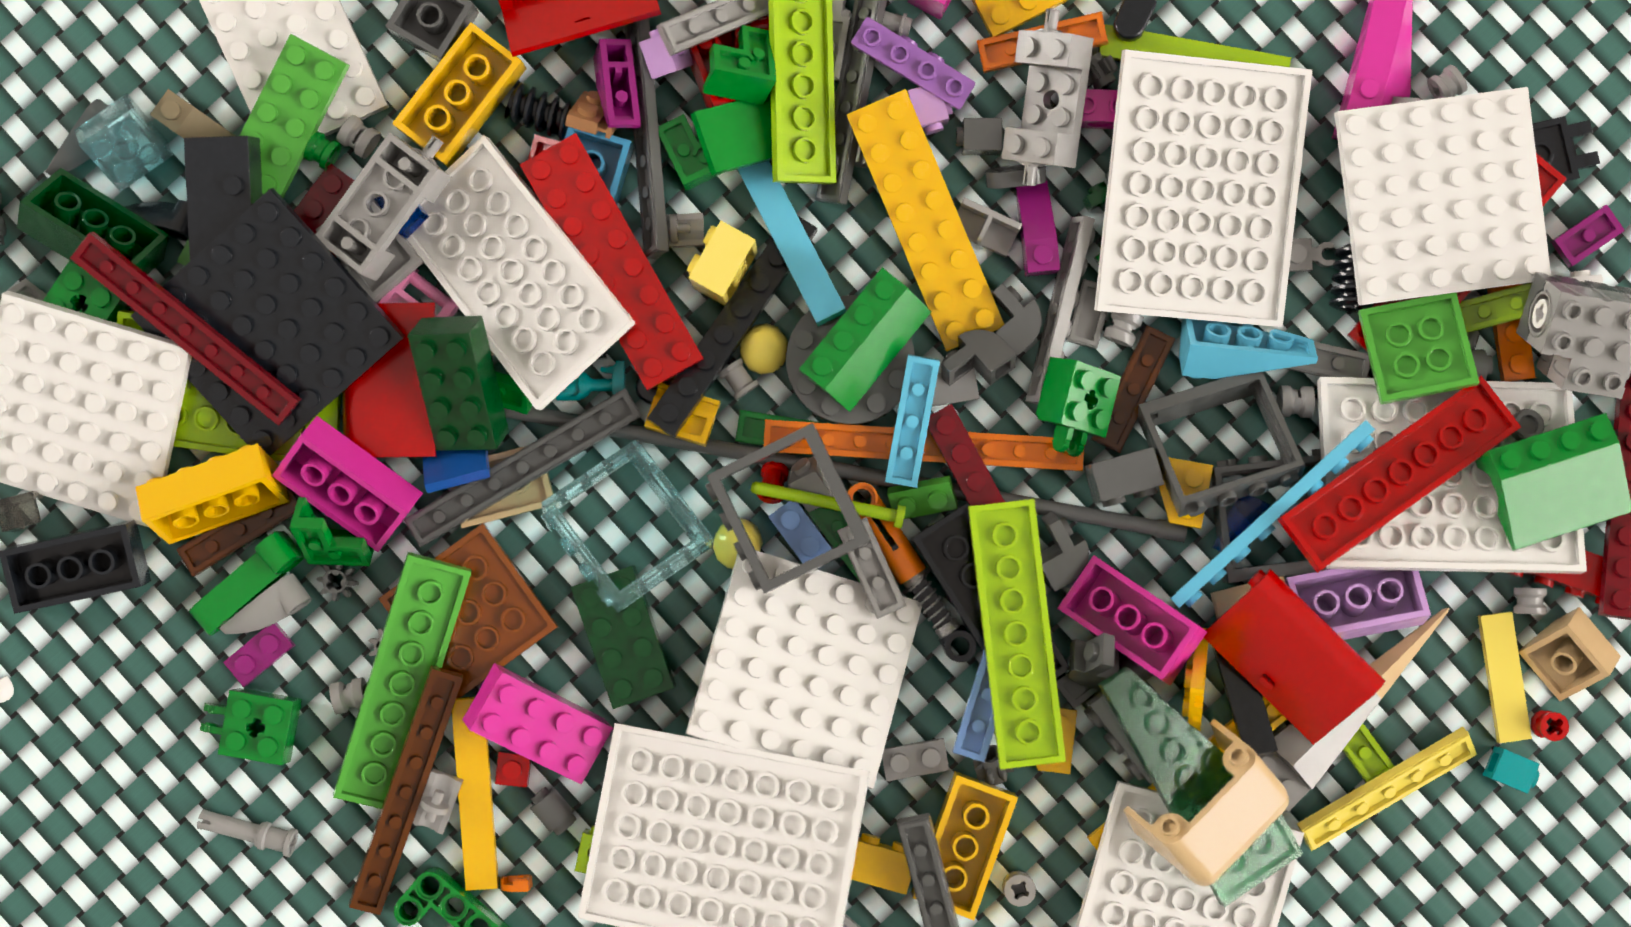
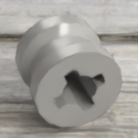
[1427,65,1468,99]
[1513,587,1547,614]
[1002,871,1036,907]

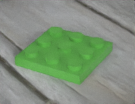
[1358,293,1480,405]

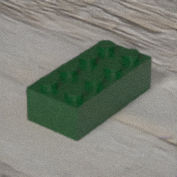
[16,168,169,275]
[407,316,509,451]
[571,565,677,709]

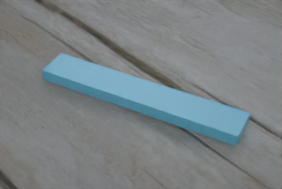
[737,161,847,327]

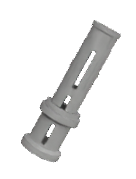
[197,809,298,857]

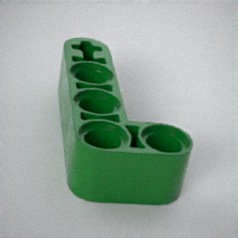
[189,531,305,636]
[394,867,510,927]

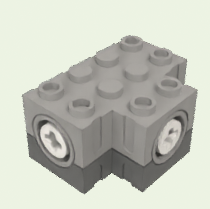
[1516,272,1631,399]

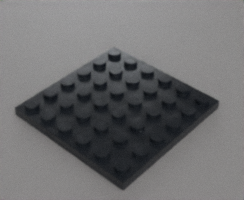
[131,188,406,456]

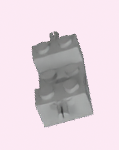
[1001,9,1094,186]
[315,132,452,281]

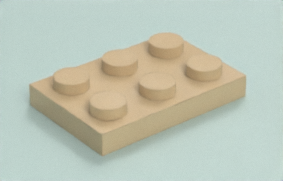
[451,446,556,528]

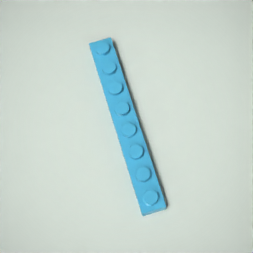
[1170,420,1375,608]

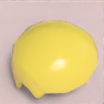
[740,323,788,374]
[713,519,763,569]

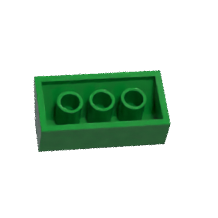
[799,267,931,413]

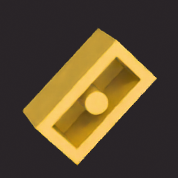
[851,833,911,895]

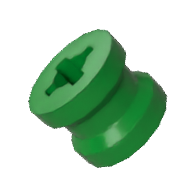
[304,131,342,171]

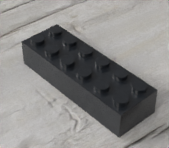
[911,504,1069,678]

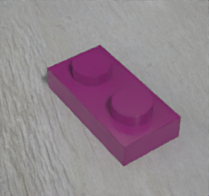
[1550,204,1625,268]
[223,622,295,687]

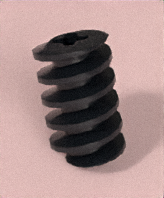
[504,82,572,141]
[1329,244,1363,313]

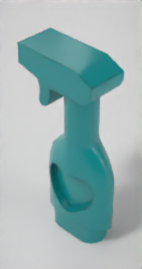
[556,361,625,401]

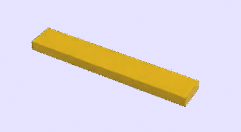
[452,697,499,891]

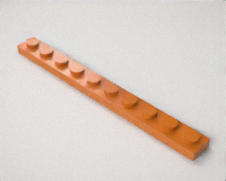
[763,419,1084,471]

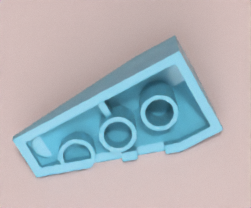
[1179,318,1318,379]

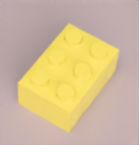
[687,220,758,306]

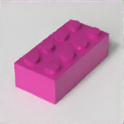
[272,416,423,552]
[1057,555,1207,686]
[462,663,613,785]

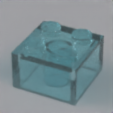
[74,93,173,192]

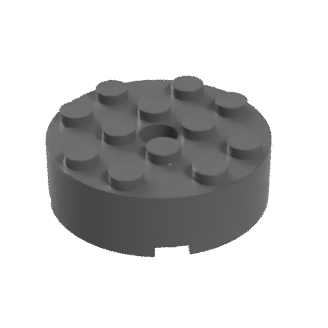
[786,295,915,425]

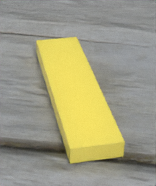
[1477,611,1532,743]

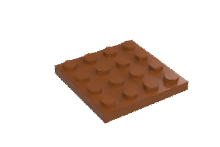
[378,523,559,698]

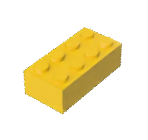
[392,22,527,168]
[135,443,289,545]
[911,771,1018,920]

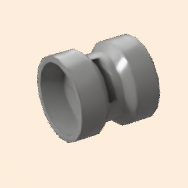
[336,115,381,159]
[1103,312,1144,348]
[1276,385,1315,418]
[329,677,367,715]

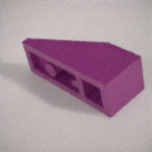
[593,39,641,128]
[1015,181,1060,277]

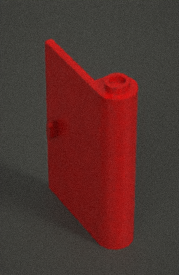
[498,0,661,57]
[343,302,436,458]
[1204,569,1385,745]

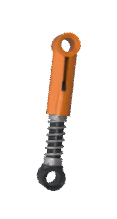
[848,483,976,662]

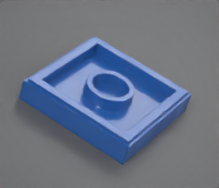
[423,450,490,493]

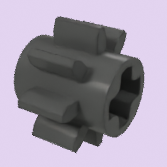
[1087,52,1118,90]
[316,565,359,601]
[973,745,1014,785]

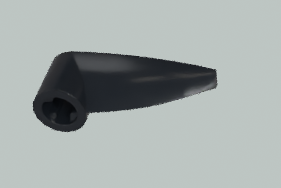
[125,200,189,241]

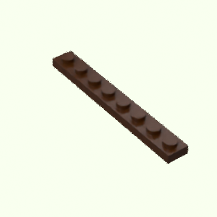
[349,665,463,915]

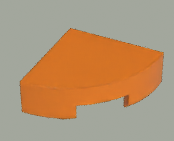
[500,874,533,892]

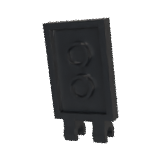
[1533,116,1600,182]

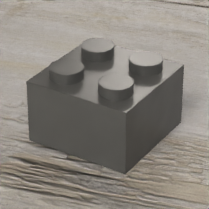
[386,0,479,62]
[1083,447,1164,507]

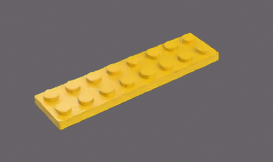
[846,89,1004,352]

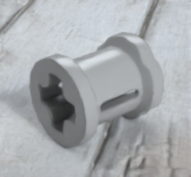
[719,358,759,400]

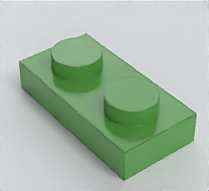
[887,475,958,519]

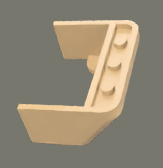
[1123,719,1289,886]

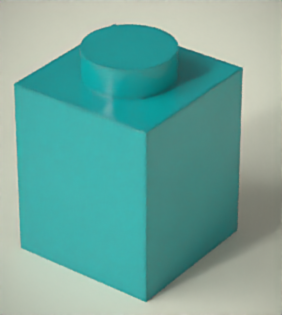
[1483,746,1540,794]

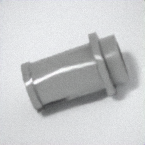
[882,11,913,37]

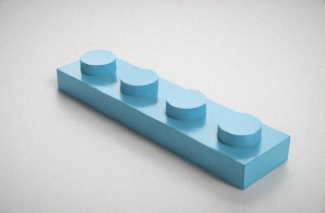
[885,354,940,488]

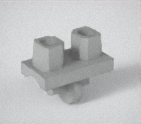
[666,213,705,248]
[413,768,463,835]

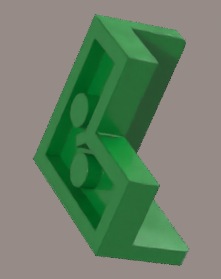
[703,25,776,105]
[658,114,722,191]
[289,497,374,566]

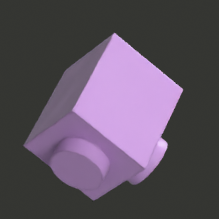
[639,29,694,79]
[907,87,953,135]

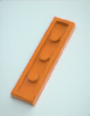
[977,11,1108,73]

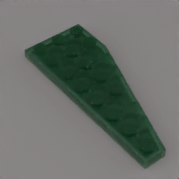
[1098,667,1304,907]

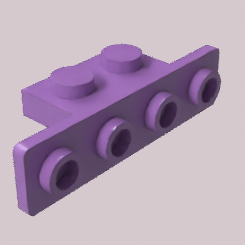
[851,17,975,110]

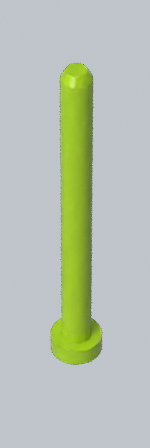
[750,481,906,528]

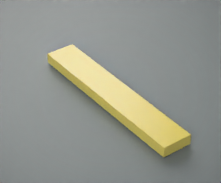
[1296,727,1477,851]

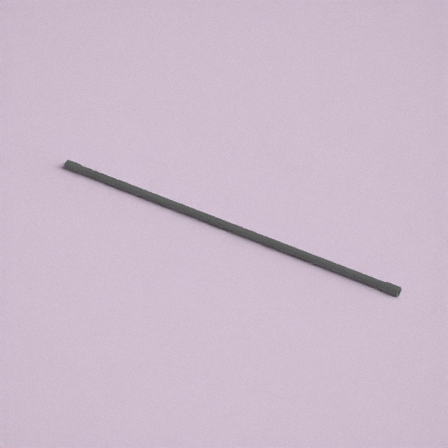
[504,406,1187,543]

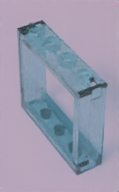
[541,438,713,613]

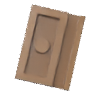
[565,91,617,139]

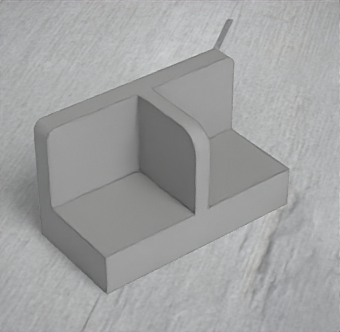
[958,198,1022,258]

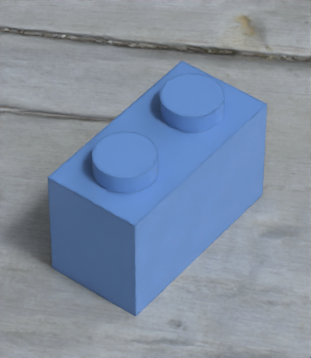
[768,501,832,563]

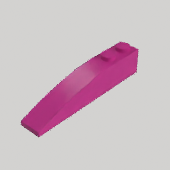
[1332,0,1413,140]

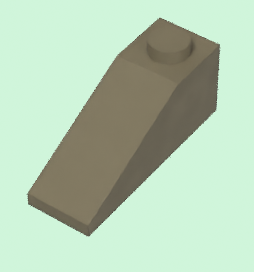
[150,89,235,139]

